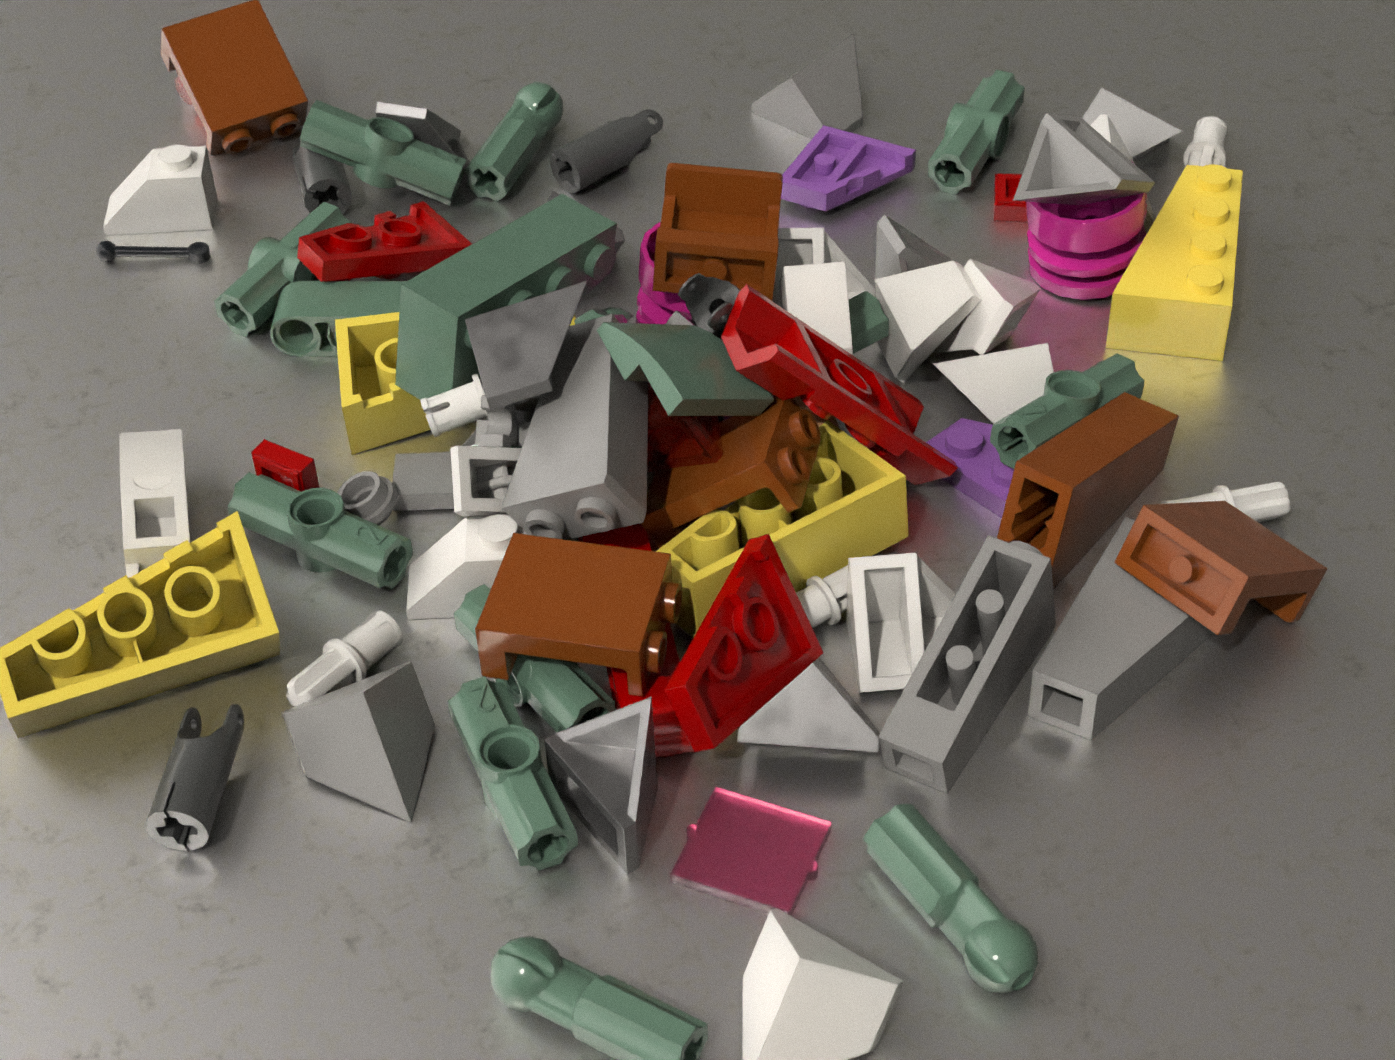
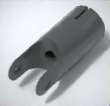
[550,109,663,193]
[292,146,352,214]
[678,273,741,340]
[145,704,244,851]

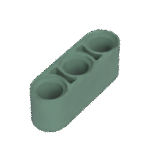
[270,281,406,357]

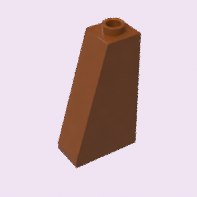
[997,392,1179,590]

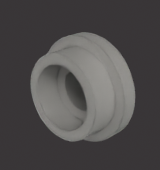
[337,471,398,525]

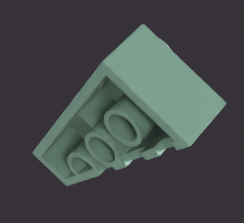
[395,194,617,400]

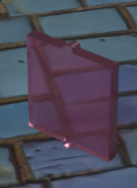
[670,787,831,916]

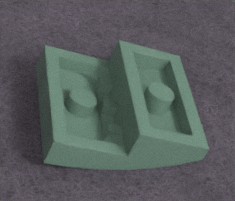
[597,322,774,416]

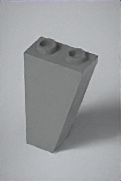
[501,314,648,540]
[1027,517,1214,740]
[878,535,1056,794]

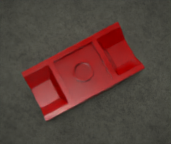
[721,284,958,485]

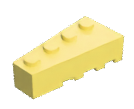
[1106,164,1243,361]
[335,312,576,455]
[655,420,909,638]
[0,511,280,738]

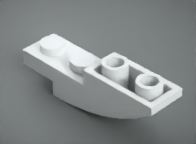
[119,429,190,578]

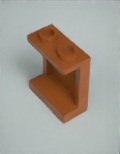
[161,0,308,156]
[652,163,783,301]
[640,396,821,548]
[1114,501,1328,635]
[475,533,682,697]

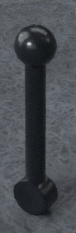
[96,240,211,264]

